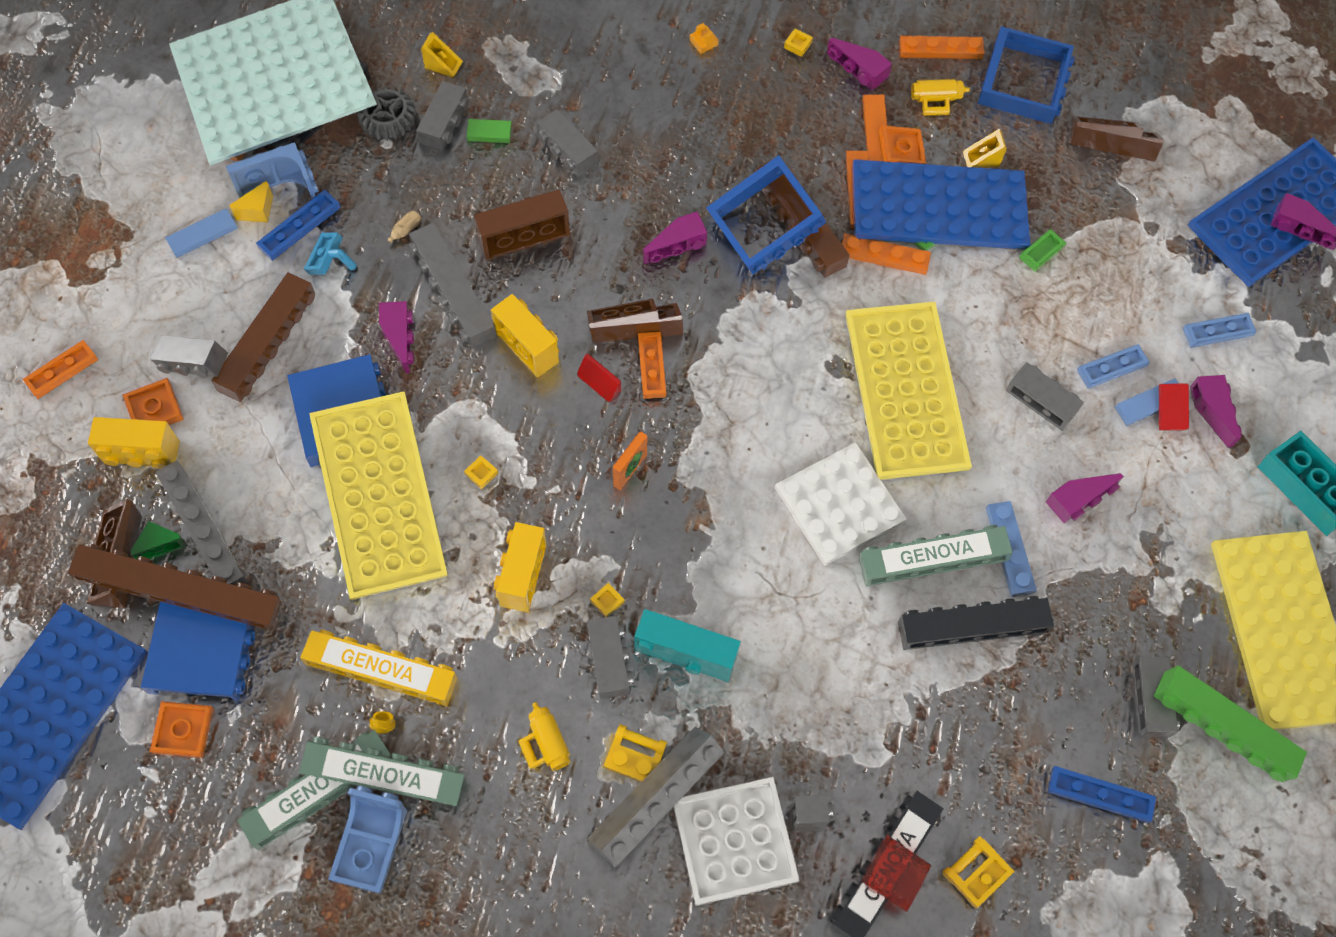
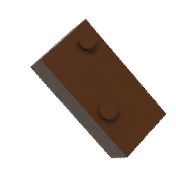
[474,189,570,260]

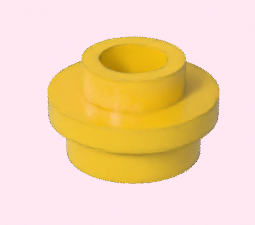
[369,711,395,734]

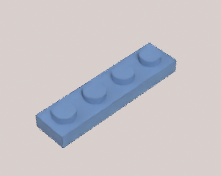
[986,501,1037,597]

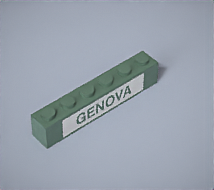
[859,525,1013,587]
[237,730,392,851]
[299,736,464,806]

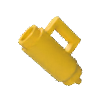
[911,79,970,116]
[518,702,571,771]

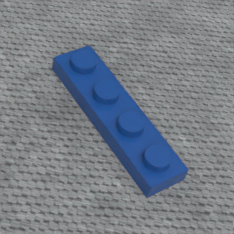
[256,190,341,261]
[1047,766,1156,823]

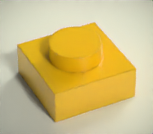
[784,29,813,57]
[464,455,499,490]
[590,583,625,617]

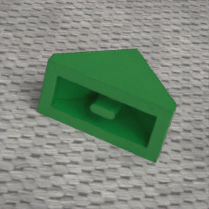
[131,521,187,559]

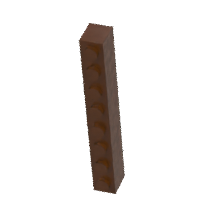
[68,543,282,631]

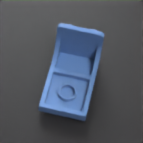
[226,142,319,199]
[328,786,407,894]

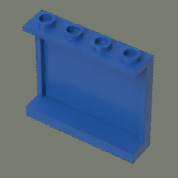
[287,354,386,467]
[141,602,255,702]

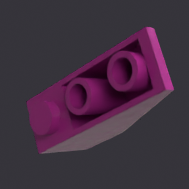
[827,38,892,91]
[1271,193,1336,250]
[643,211,707,264]
[379,301,414,373]
[1190,375,1242,448]
[1046,473,1124,524]

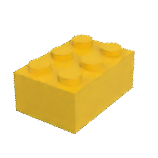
[491,294,559,378]
[88,417,180,469]
[493,522,547,613]

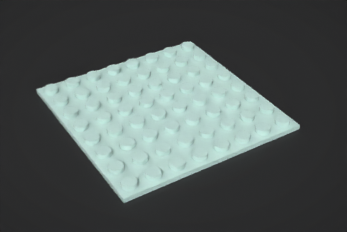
[169,0,377,165]

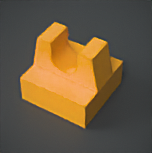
[690,23,719,54]

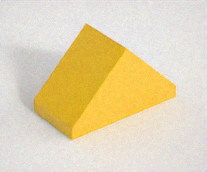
[421,32,463,78]
[963,129,1007,168]
[229,181,273,223]

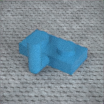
[304,232,357,275]

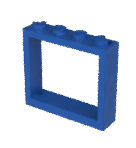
[978,26,1075,124]
[706,155,826,275]

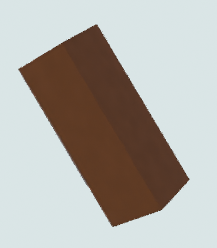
[1070,116,1164,162]
[587,298,684,343]
[86,499,142,608]

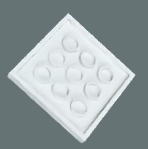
[774,442,907,566]
[673,777,799,906]

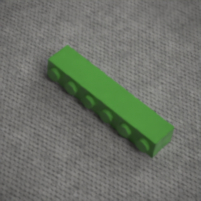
[1154,665,1307,782]

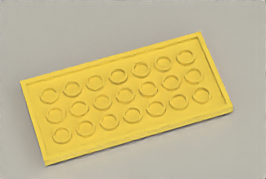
[845,302,972,480]
[309,391,448,600]
[1211,531,1336,730]

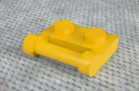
[603,724,668,782]
[942,836,1015,909]

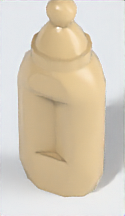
[388,210,422,242]

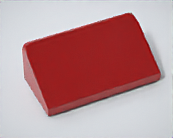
[577,354,621,402]
[1159,383,1189,431]

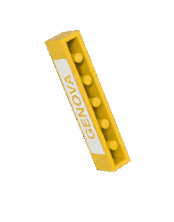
[300,629,458,707]

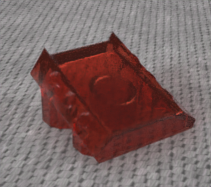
[861,834,931,912]

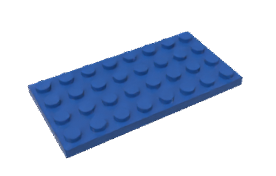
[1187,137,1336,288]
[852,159,1030,250]
[0,603,148,830]

